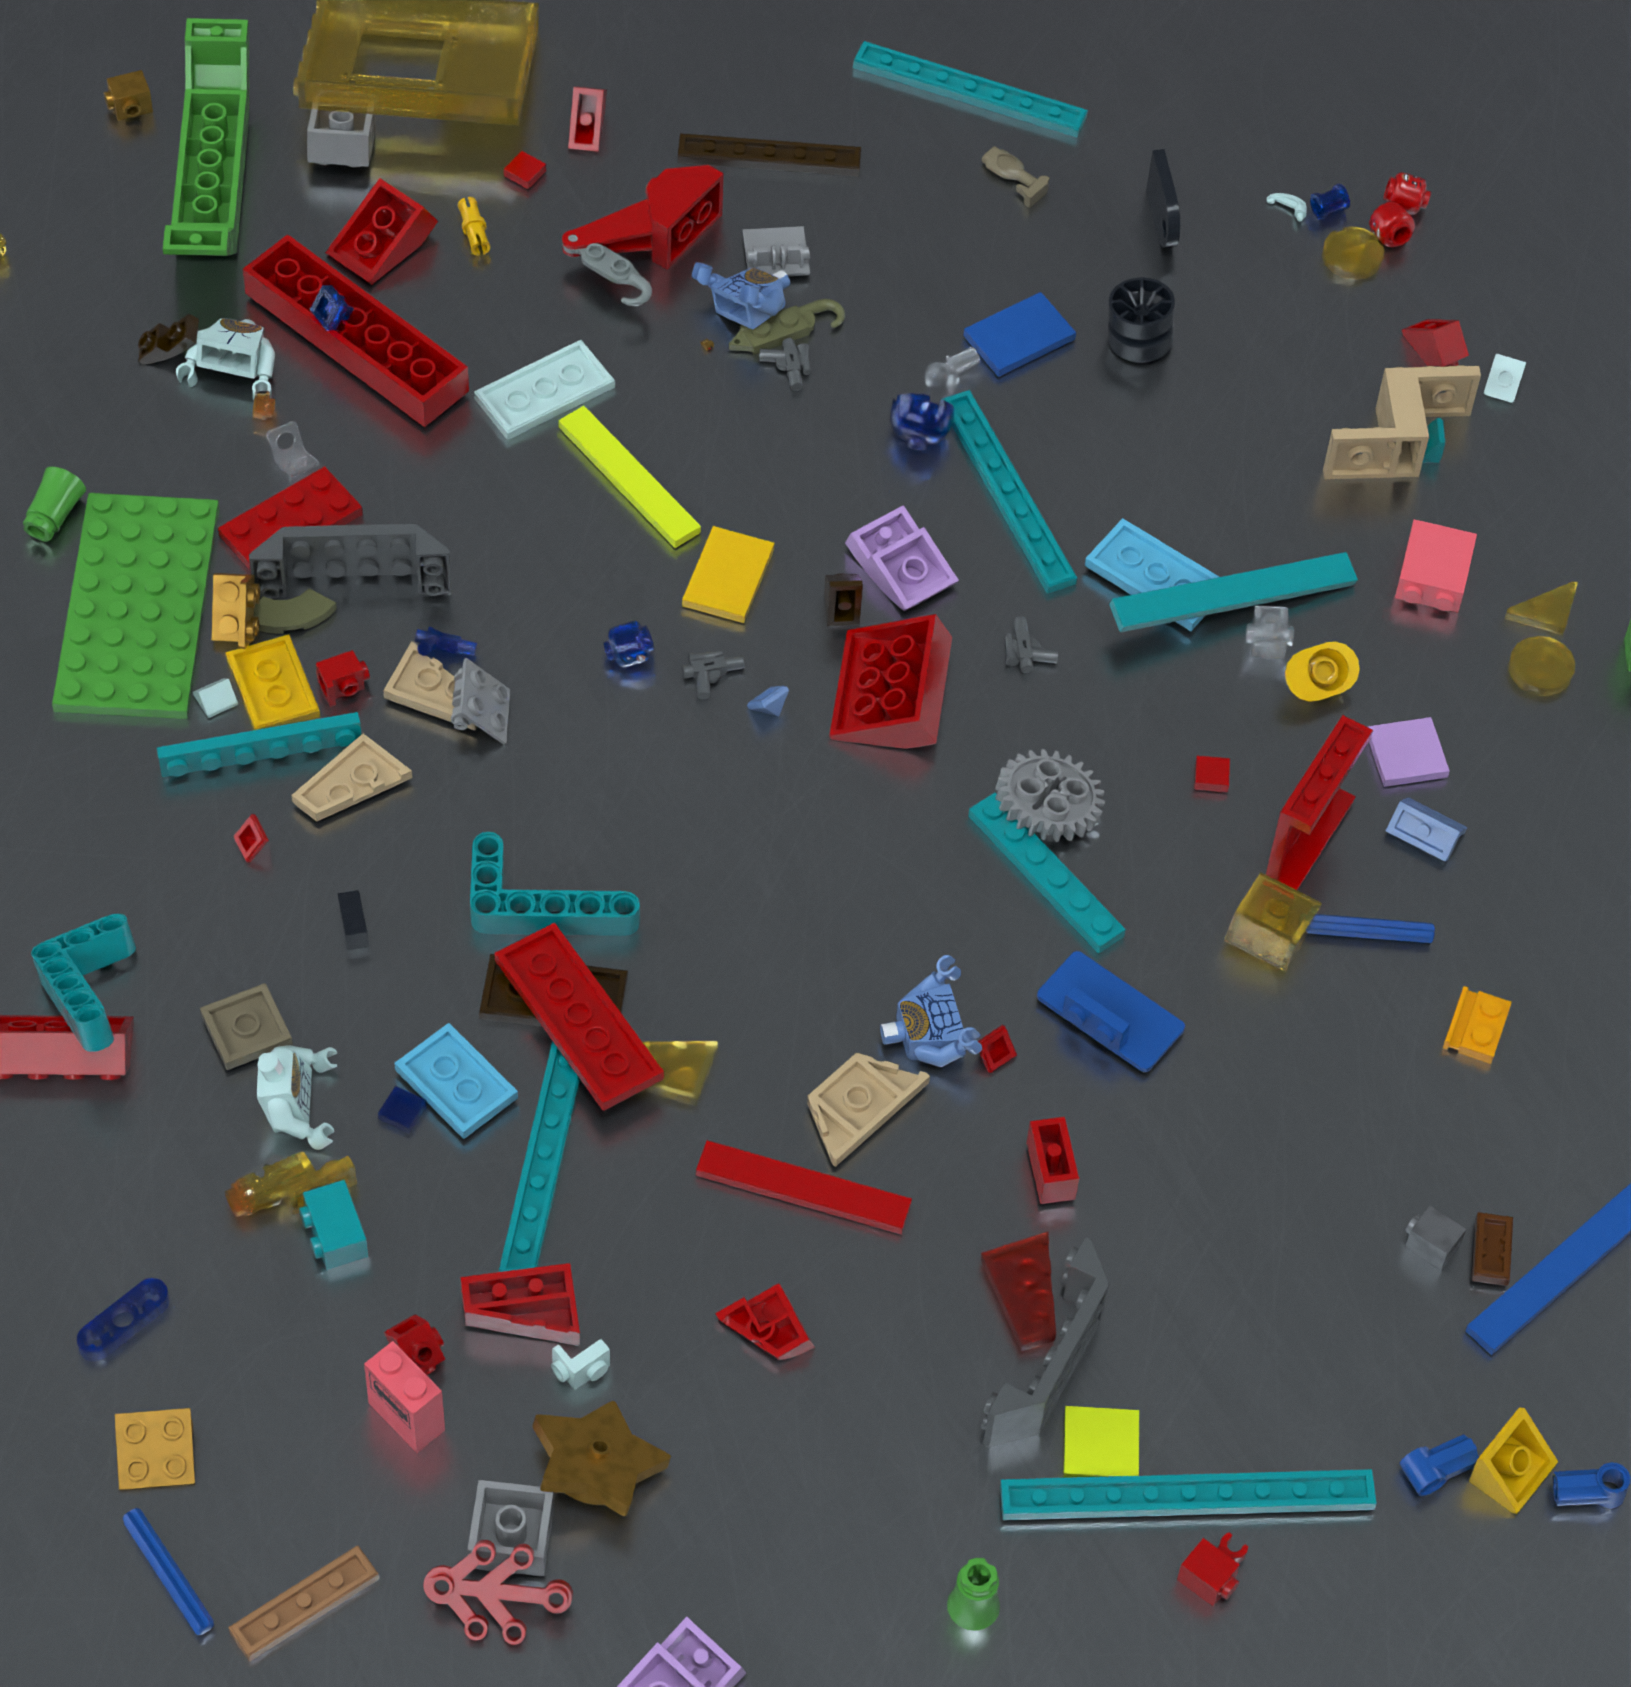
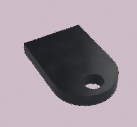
[1146,149,1180,248]

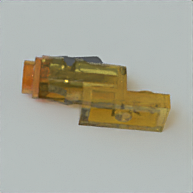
[224,1151,357,1217]

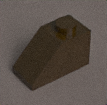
[824,573,863,626]

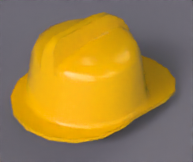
[1285,641,1360,702]

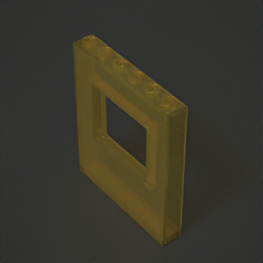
[293,0,539,126]

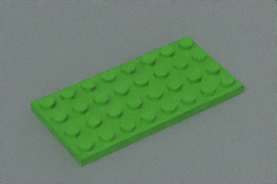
[52,493,219,719]

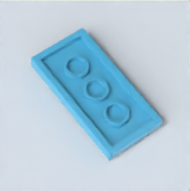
[1085,518,1219,631]

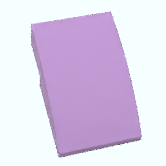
[845,505,959,612]
[617,1616,746,1687]

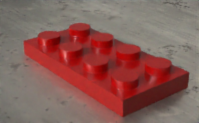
[218,466,363,571]

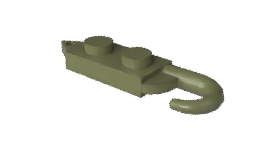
[729,299,845,355]

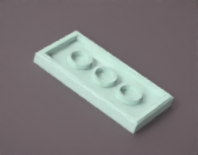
[474,340,615,440]

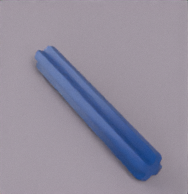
[1298,913,1435,943]
[123,1508,214,1635]

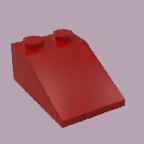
[325,178,438,285]

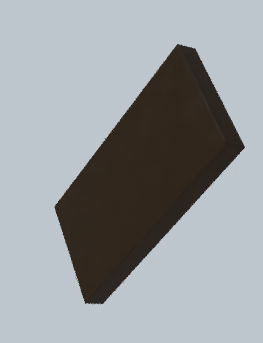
[479,954,628,1027]

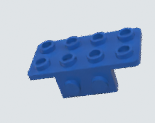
[1037,951,1185,1072]

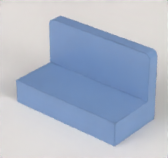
[1386,798,1467,862]

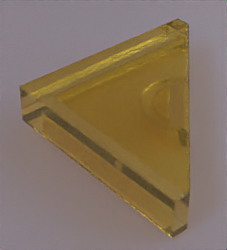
[1505,581,1578,635]

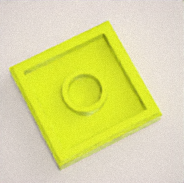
[1063,1406,1139,1478]

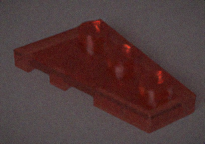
[980,1232,1056,1352]

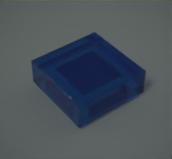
[378,1086,427,1133]

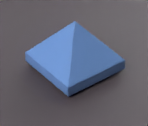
[747,686,789,717]

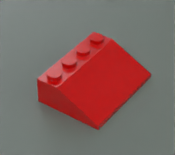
[829,614,952,749]

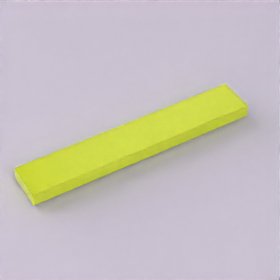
[558,406,701,548]

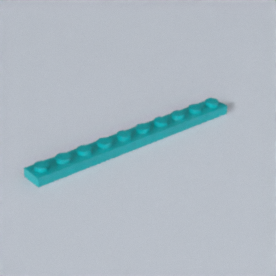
[1000,1469,1377,1520]

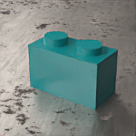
[299,1180,368,1270]

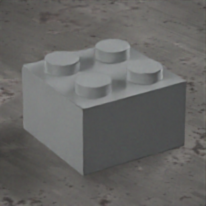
[307,97,376,167]
[467,1480,555,1577]

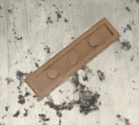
[228,1545,379,1662]

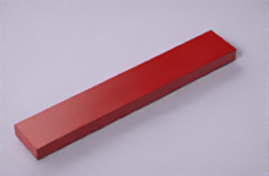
[696,1140,912,1235]

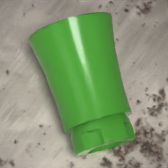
[23,466,86,542]
[947,1558,1000,1631]

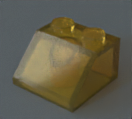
[1224,872,1322,972]

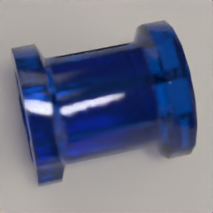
[1310,184,1350,220]

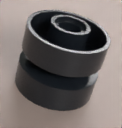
[1108,277,1175,362]

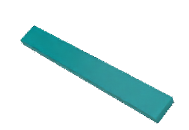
[853,41,1088,138]
[940,390,1077,594]
[1109,552,1358,633]
[498,1041,581,1272]

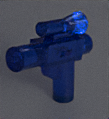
[415,626,477,656]

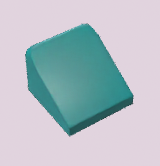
[1423,418,1446,463]

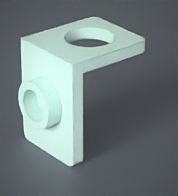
[1484,354,1526,403]

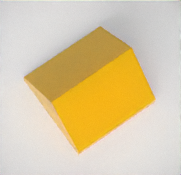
[1469,1407,1558,1514]

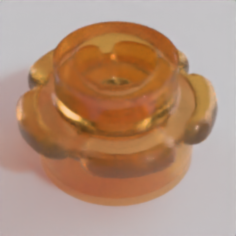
[252,391,275,422]

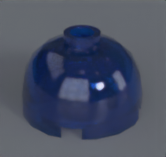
[890,393,955,450]

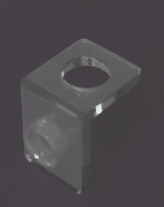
[266,421,319,477]

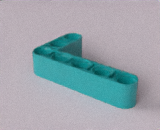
[470,832,640,936]
[31,914,136,1052]

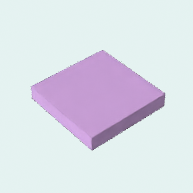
[1368,717,1450,787]

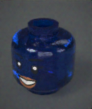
[603,621,655,668]

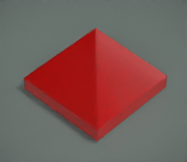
[233,814,269,863]
[978,1025,1017,1073]

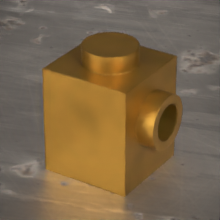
[104,70,153,121]

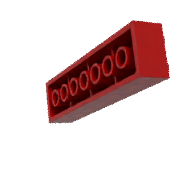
[243,234,469,427]

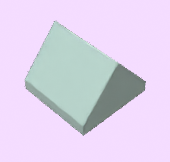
[193,678,238,718]

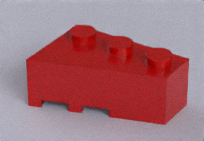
[460,1263,580,1346]

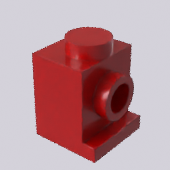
[316,650,370,707]

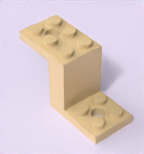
[1323,365,1481,479]

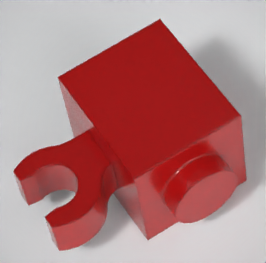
[1177,1532,1249,1607]

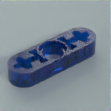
[77,1278,169,1361]

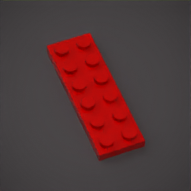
[494,922,664,1111]

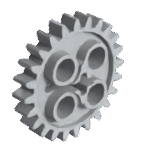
[995,749,1105,842]

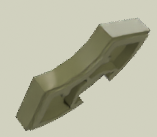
[254,589,337,634]

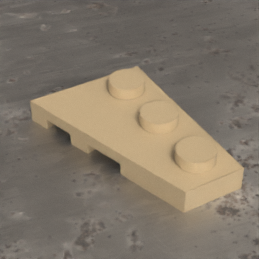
[383,641,478,731]
[292,733,412,821]

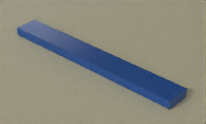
[1465,1183,1631,1356]

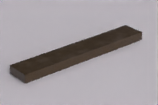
[678,133,861,177]

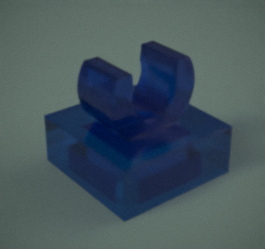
[310,285,354,330]

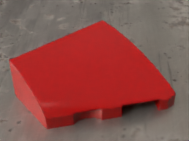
[715,1283,815,1360]

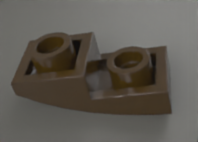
[138,313,199,365]

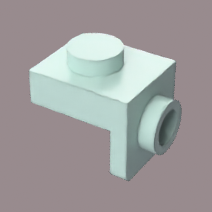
[551,1339,610,1390]

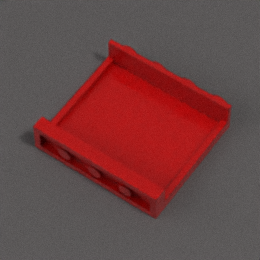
[1264,715,1373,895]

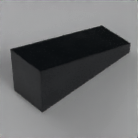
[337,890,369,951]

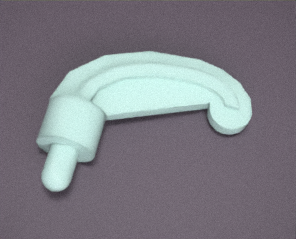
[1266,193,1307,222]

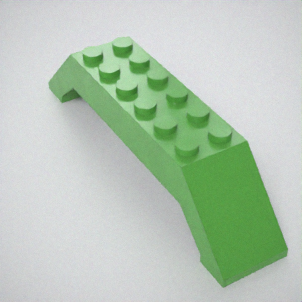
[163,18,249,256]

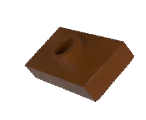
[1472,1212,1513,1286]

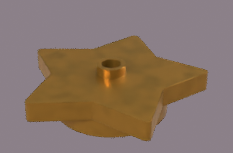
[532,1401,671,1516]

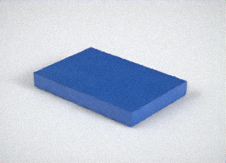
[963,292,1076,377]

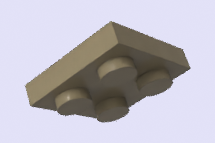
[200,983,293,1070]

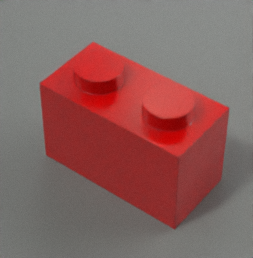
[1027,1117,1079,1204]

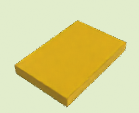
[682,526,775,623]
[225,634,320,730]

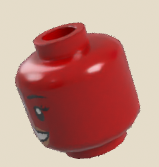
[1383,172,1431,216]
[1369,202,1415,248]

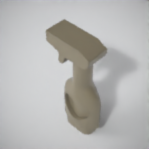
[982,146,1050,208]

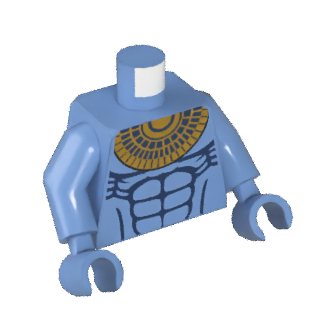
[692,262,790,330]
[880,955,982,1067]

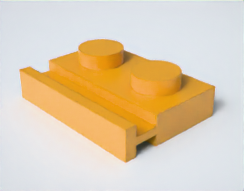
[1443,986,1512,1064]

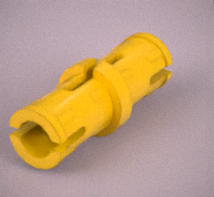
[458,197,491,256]

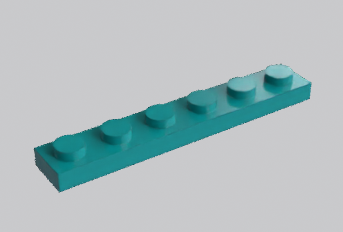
[157,712,362,778]
[968,792,1126,954]

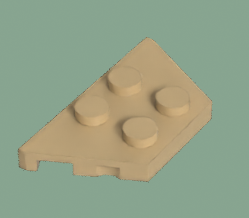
[807,1053,930,1167]

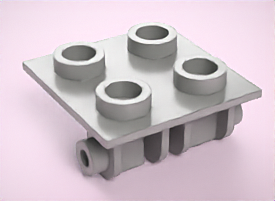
[742,226,810,276]
[451,658,510,745]

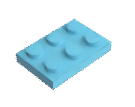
[394,1023,518,1139]

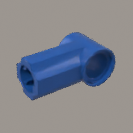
[1400,1434,1479,1496]
[1552,1462,1631,1509]

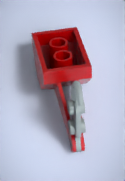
[562,165,724,306]

